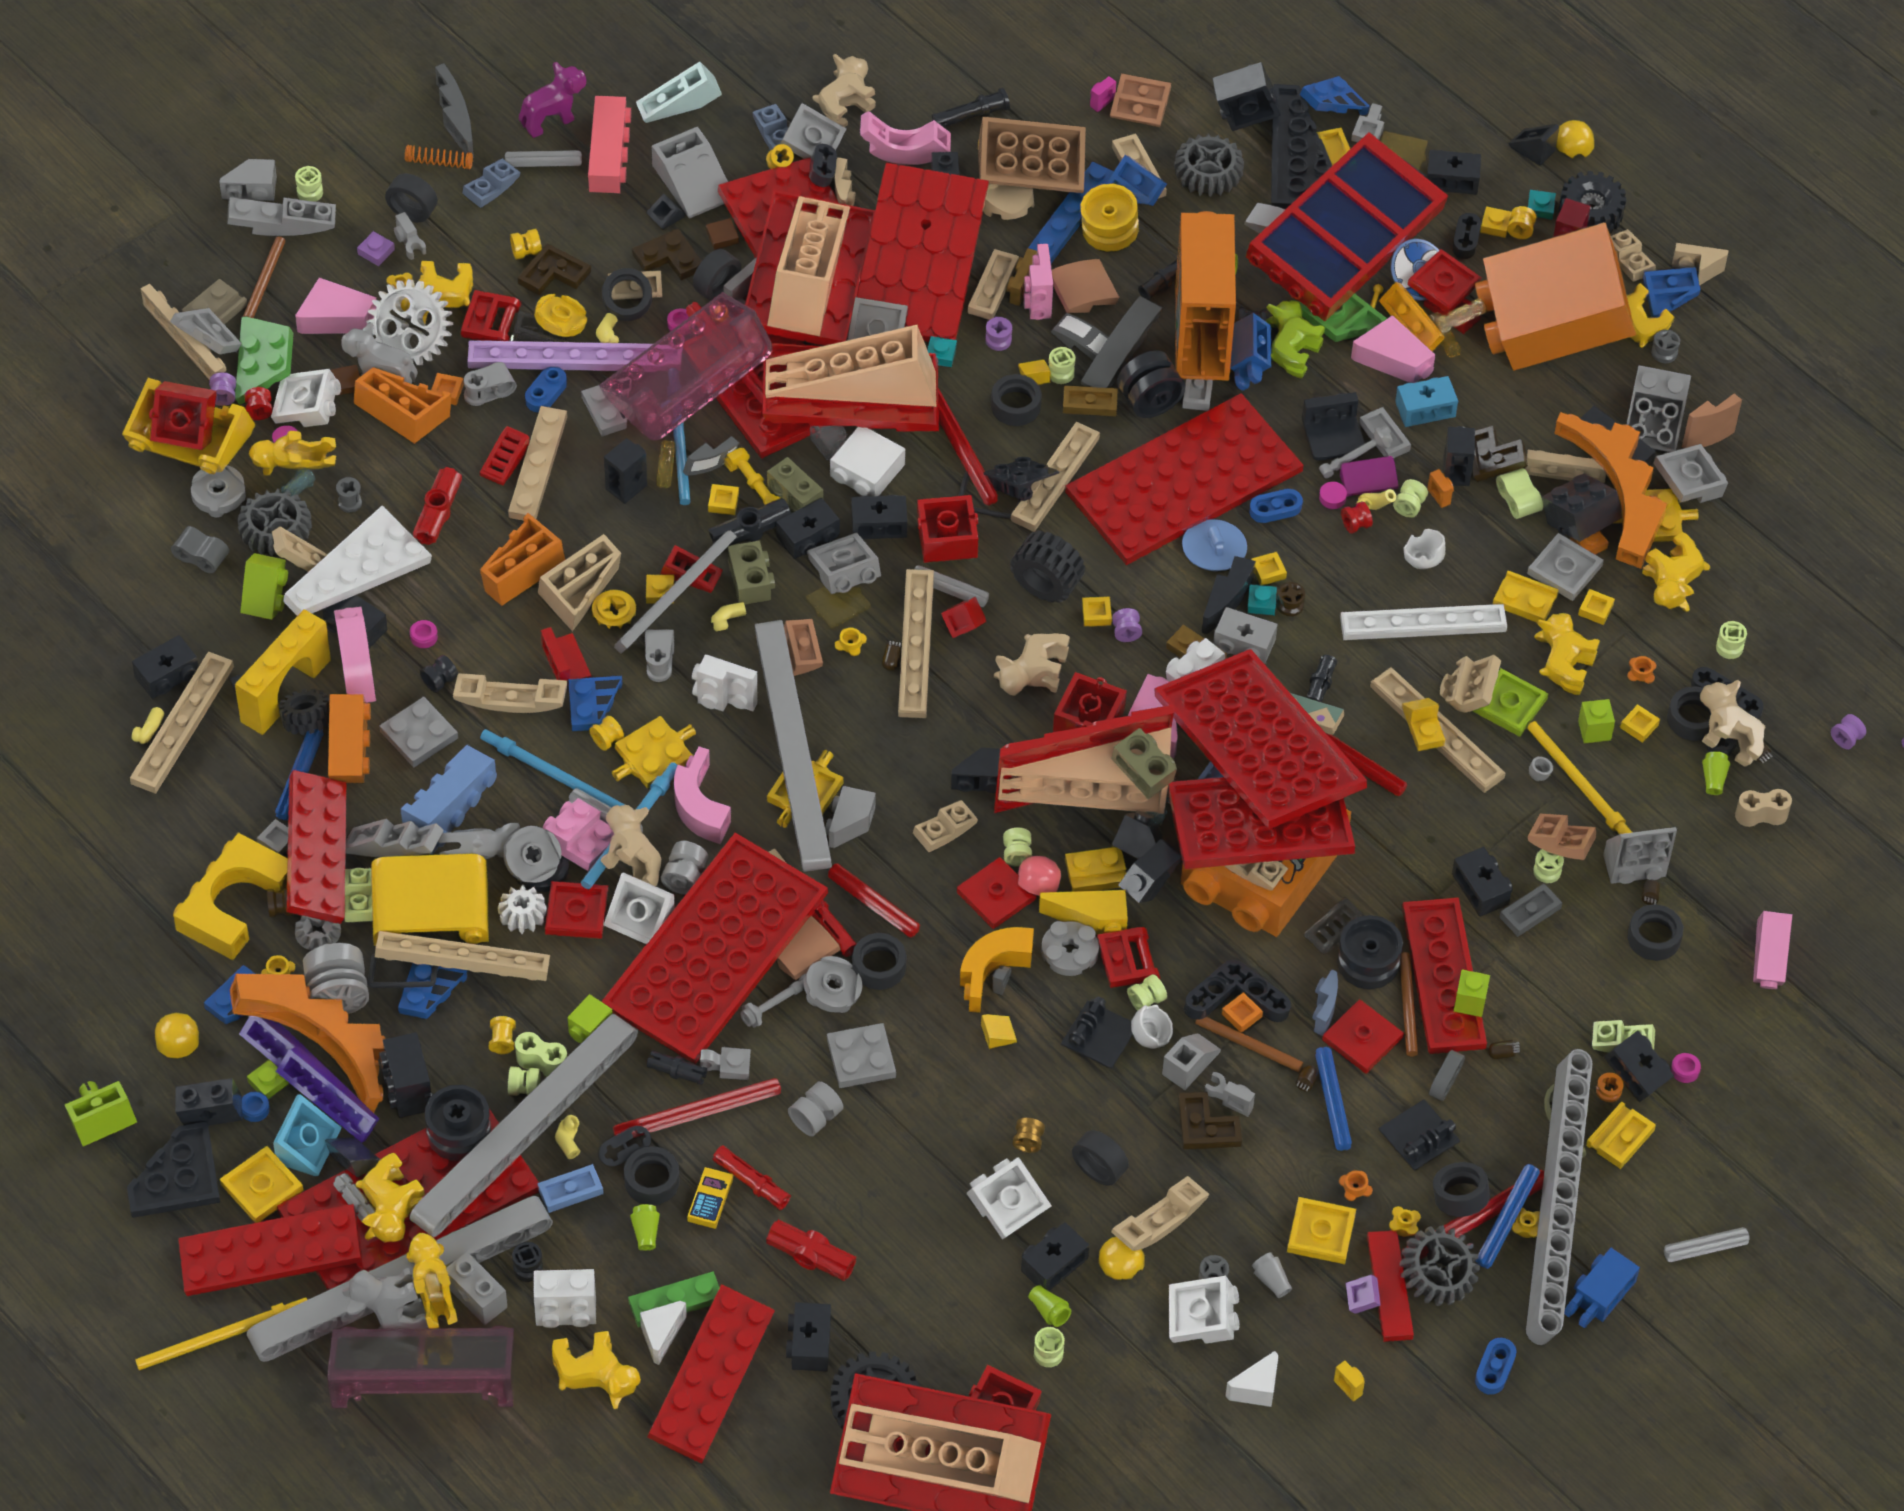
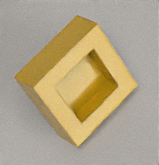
[1480,207,1511,238]
[708,484,739,515]
[1251,552,1287,586]
[646,575,674,603]
[1578,589,1615,625]
[1082,597,1112,626]
[1620,704,1660,743]
[1334,1361,1365,1402]

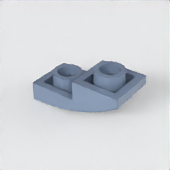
[752,104,788,157]
[462,158,520,208]
[1312,970,1338,1036]

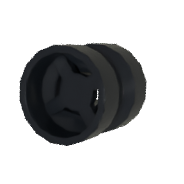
[420,655,458,693]
[512,1242,543,1282]

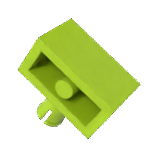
[240,553,288,620]
[65,1081,137,1146]

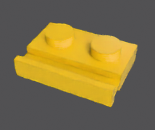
[1493,571,1559,622]
[1065,847,1126,892]
[1586,1102,1656,1169]

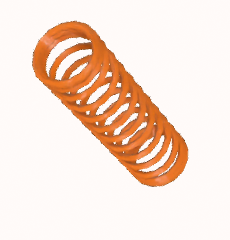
[405,145,473,170]

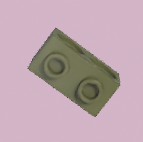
[767,457,823,513]
[728,541,775,605]
[1111,728,1177,799]

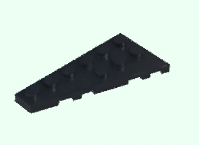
[1271,84,1349,213]

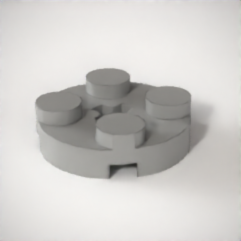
[191,466,246,518]
[503,826,562,883]
[1041,921,1099,976]
[804,956,862,1013]

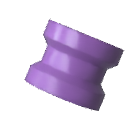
[986,317,1012,351]
[209,373,236,406]
[1112,608,1142,642]
[1831,714,1866,749]

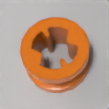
[1596,1073,1623,1102]

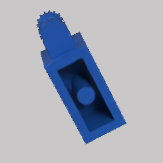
[1230,313,1271,391]
[1564,1248,1640,1328]

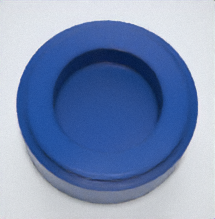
[242,1092,270,1122]

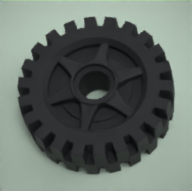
[830,1351,919,1429]

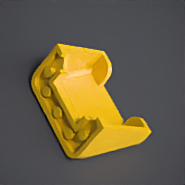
[122,378,255,474]
[371,854,489,946]

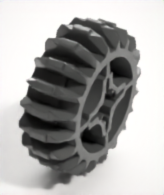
[1174,133,1244,197]
[238,488,312,557]
[1399,1226,1480,1306]

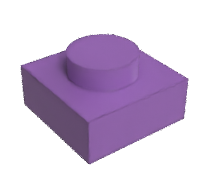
[357,231,395,266]
[1346,1275,1381,1314]

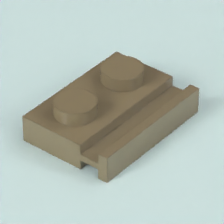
[182,279,247,324]

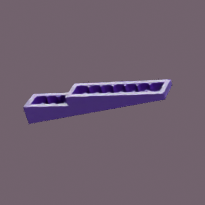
[239,1016,379,1143]

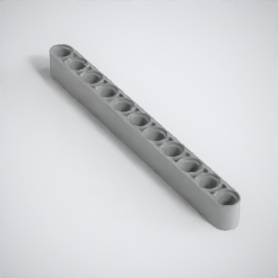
[755,620,832,872]
[410,1014,638,1237]
[1526,1049,1592,1345]
[247,1196,553,1362]

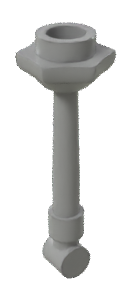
[1319,426,1393,478]
[740,974,806,1028]

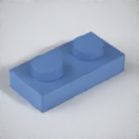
[537,1164,603,1213]

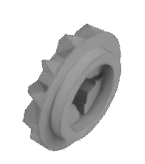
[295,916,341,951]

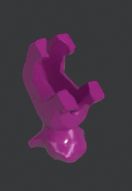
[519,62,586,138]

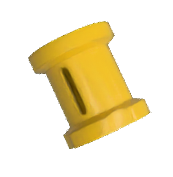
[766,144,794,169]
[489,1016,516,1054]

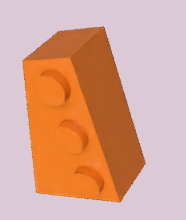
[354,367,452,444]
[480,513,565,606]
[328,694,371,783]

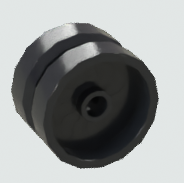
[1117,350,1186,418]
[1337,915,1403,990]
[425,1085,491,1161]

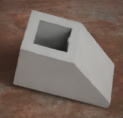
[220,159,277,201]
[825,786,876,848]
[1162,1033,1221,1090]

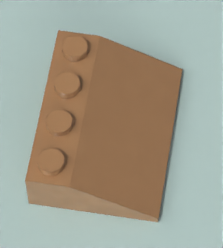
[978,117,1086,193]

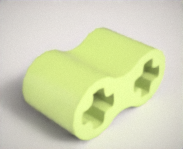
[1496,468,1543,519]
[515,1032,567,1077]

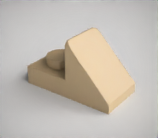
[1672,243,1728,285]

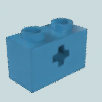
[1395,376,1458,427]

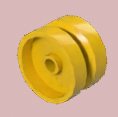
[1080,184,1139,252]

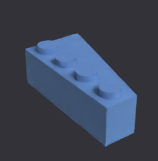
[401,745,497,855]

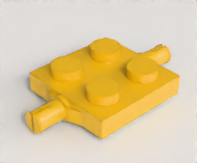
[1613,489,1698,542]
[612,716,696,789]
[767,750,843,828]

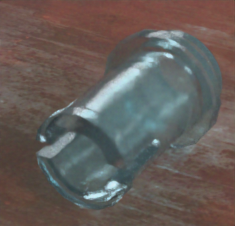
[280,468,315,496]

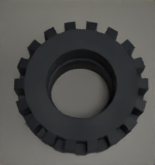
[1010,531,1086,603]

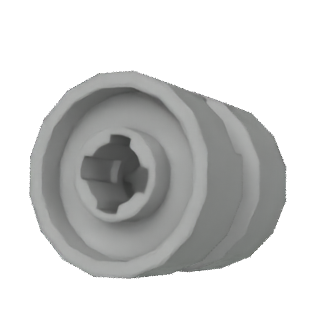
[661,841,708,895]
[788,1081,843,1136]

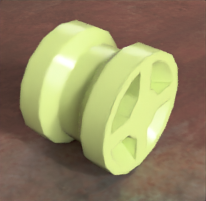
[1533,849,1564,883]

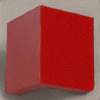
[941,596,986,638]

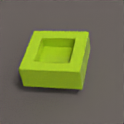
[247,1060,289,1099]

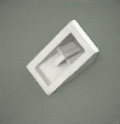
[640,1301,686,1365]
[1226,1351,1278,1407]

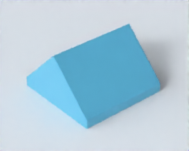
[273,1094,342,1176]

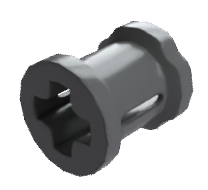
[336,477,362,513]

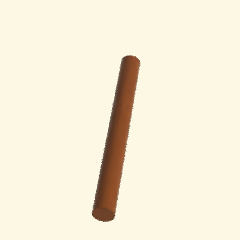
[243,236,285,318]
[1400,952,1418,1057]
[1195,1017,1304,1072]

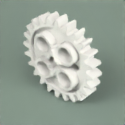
[366,279,453,365]

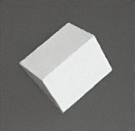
[604,873,675,944]

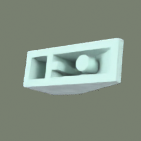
[636,62,722,123]

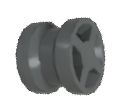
[1651,330,1680,364]
[1198,1255,1229,1280]

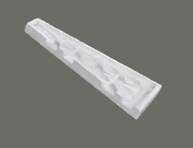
[283,506,432,616]

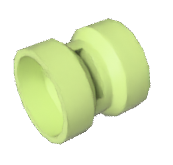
[295,166,323,202]
[1049,347,1075,384]
[1393,479,1428,518]
[1716,621,1747,659]
[1003,828,1032,866]
[1127,974,1167,1011]
[508,1066,540,1096]
[1034,1327,1064,1367]

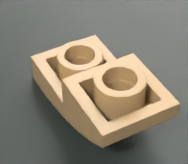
[835,158,856,206]
[1611,229,1656,282]
[913,800,978,852]
[1225,861,1288,891]

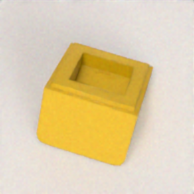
[1018,360,1051,384]
[981,1014,1017,1049]

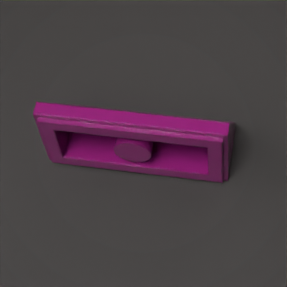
[1340,456,1399,497]

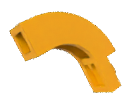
[960,927,1034,1013]

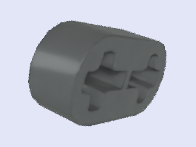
[1429,1050,1465,1101]

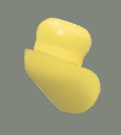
[596,313,619,343]
[1356,489,1396,510]
[711,602,746,631]
[132,707,164,744]
[555,1115,580,1159]

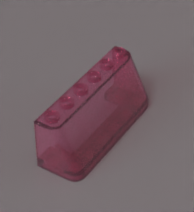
[599,292,772,440]

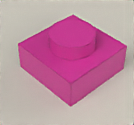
[1090,76,1116,112]

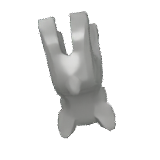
[341,322,418,384]
[438,823,520,860]
[342,1268,428,1333]

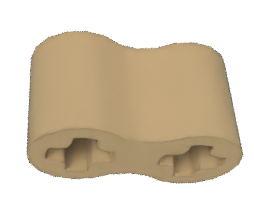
[1735,789,1792,827]

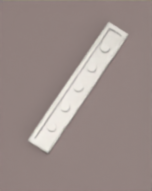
[1340,604,1507,640]

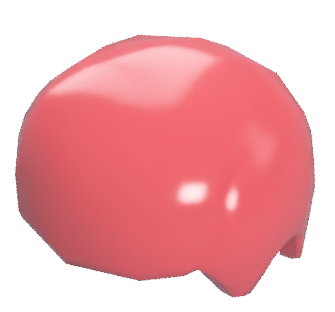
[1018,856,1061,896]

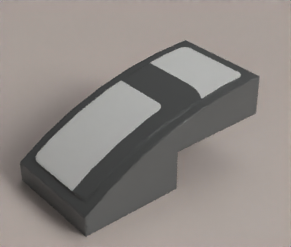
[1051,313,1109,361]
[683,436,739,476]

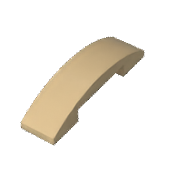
[453,673,567,713]
[1111,1176,1209,1251]

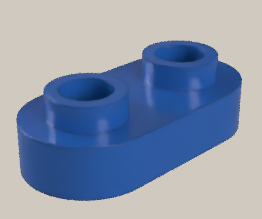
[525,367,567,412]
[1249,489,1303,523]
[1475,1338,1516,1395]

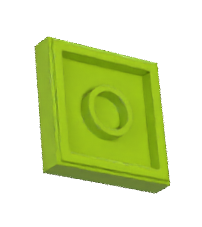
[1473,668,1548,737]

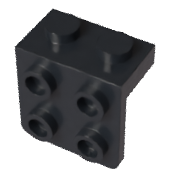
[1302,392,1364,461]

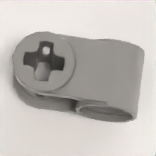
[464,362,517,406]
[645,630,674,682]

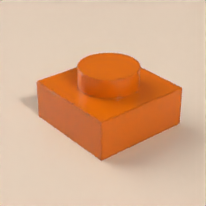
[431,373,464,405]
[1428,469,1454,508]
[1570,531,1609,554]
[1222,992,1263,1033]

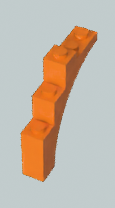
[1555,412,1667,569]
[230,974,385,1113]

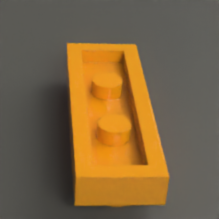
[1379,282,1445,351]

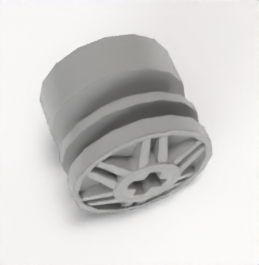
[303,943,369,1014]

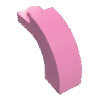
[860,111,951,164]
[334,607,376,703]
[674,747,731,844]

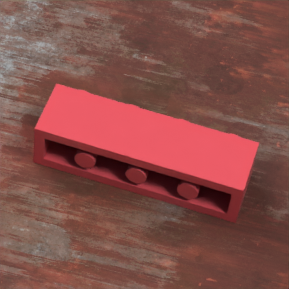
[588,96,631,193]

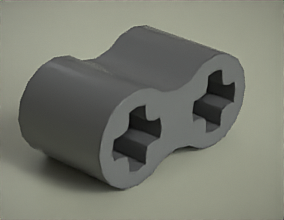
[171,526,229,573]

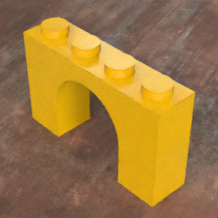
[235,609,331,735]
[173,833,288,960]

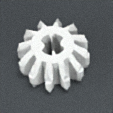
[498,884,547,934]

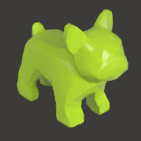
[1266,300,1325,378]

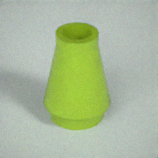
[1702,752,1730,795]
[630,1204,660,1251]
[1028,1285,1071,1327]

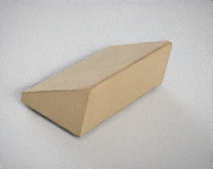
[608,271,662,300]

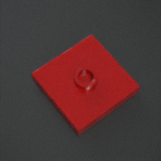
[1407,249,1482,314]
[957,857,1037,929]
[545,881,608,939]
[1322,999,1404,1074]

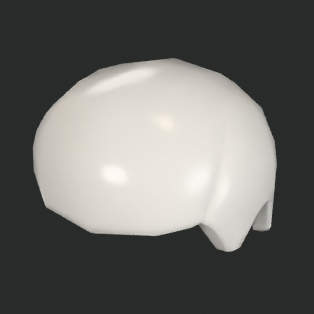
[1404,529,1445,569]
[1131,1005,1173,1049]

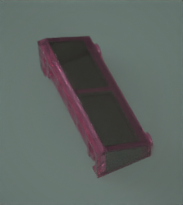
[327,1326,515,1408]

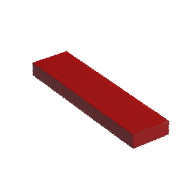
[1367,1230,1414,1342]

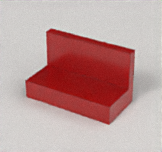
[540,627,592,686]

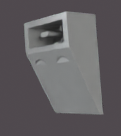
[652,127,728,219]
[1626,365,1691,453]
[1603,827,1677,884]

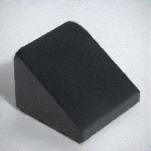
[646,194,686,230]

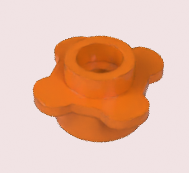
[1627,656,1656,684]
[1339,1171,1373,1201]

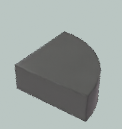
[992,965,1012,995]

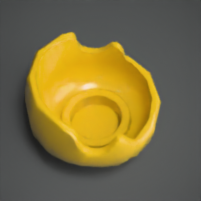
[1556,120,1594,158]
[155,1013,199,1058]
[1099,1237,1144,1280]

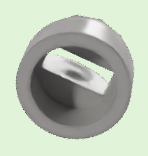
[1529,757,1553,781]

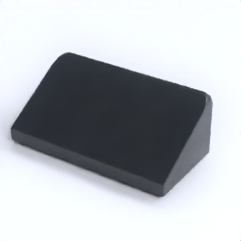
[325,1137,381,1178]

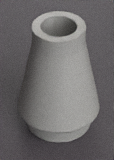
[1252,1252,1292,1298]

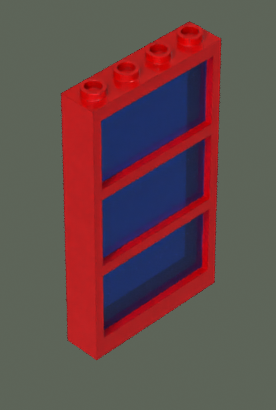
[1245,132,1448,321]

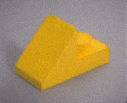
[1402,698,1445,751]

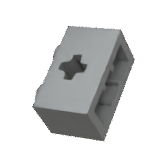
[1214,607,1278,664]
[446,1252,507,1325]

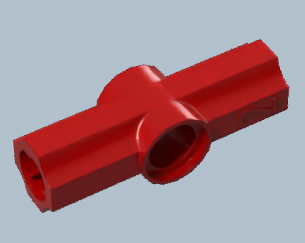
[413,467,462,545]
[766,1219,856,1281]

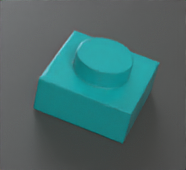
[1528,190,1556,219]
[927,336,957,367]
[1247,585,1277,615]

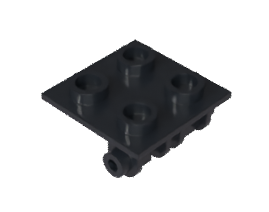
[983,457,1059,501]
[1061,996,1133,1069]
[1378,1099,1460,1171]

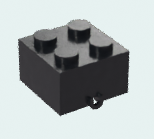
[1213,62,1281,131]
[1542,473,1622,542]
[379,1032,434,1118]

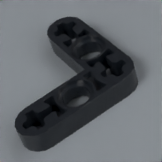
[1691,667,1763,756]
[1184,960,1291,1022]

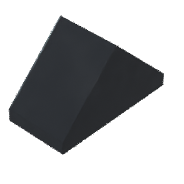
[1508,124,1559,166]

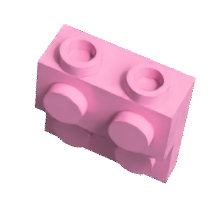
[1023,244,1053,320]
[543,798,614,871]

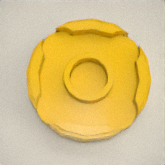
[534,294,587,337]

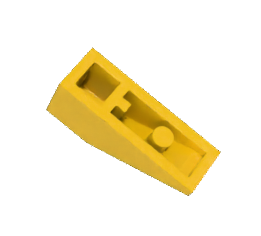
[1039,890,1128,935]

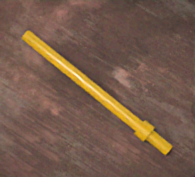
[1527,721,1633,835]
[135,1297,307,1370]

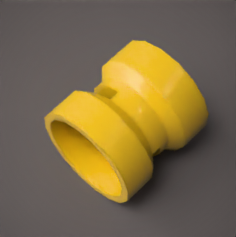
[510,229,542,260]

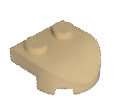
[983,184,1034,220]
[1440,655,1501,713]

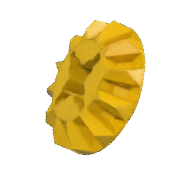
[592,590,636,629]

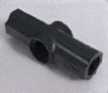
[708,498,791,548]

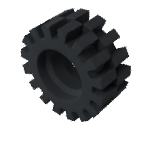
[279,689,330,735]

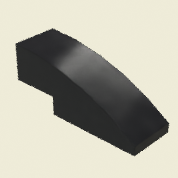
[1202,556,1256,634]

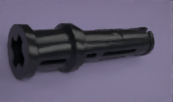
[931,87,1010,128]

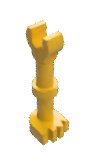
[724,448,781,505]

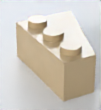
[538,534,621,632]

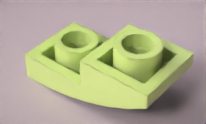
[345,868,373,922]
[1592,1020,1655,1053]

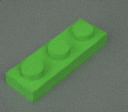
[628,1271,720,1327]

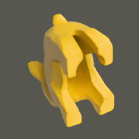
[401,261,473,324]
[1627,283,1674,348]
[249,431,336,475]
[1642,532,1710,612]
[1534,613,1600,695]
[356,1153,425,1243]
[406,1233,458,1329]
[552,1331,641,1409]

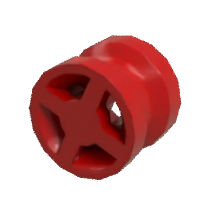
[244,387,272,420]
[1341,501,1373,534]

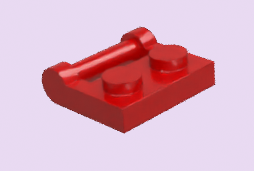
[461,290,521,341]
[1097,927,1160,988]

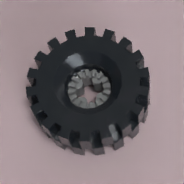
[1559,171,1626,234]

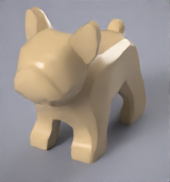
[812,54,875,127]
[994,633,1070,696]
[1700,680,1765,766]
[601,805,662,886]

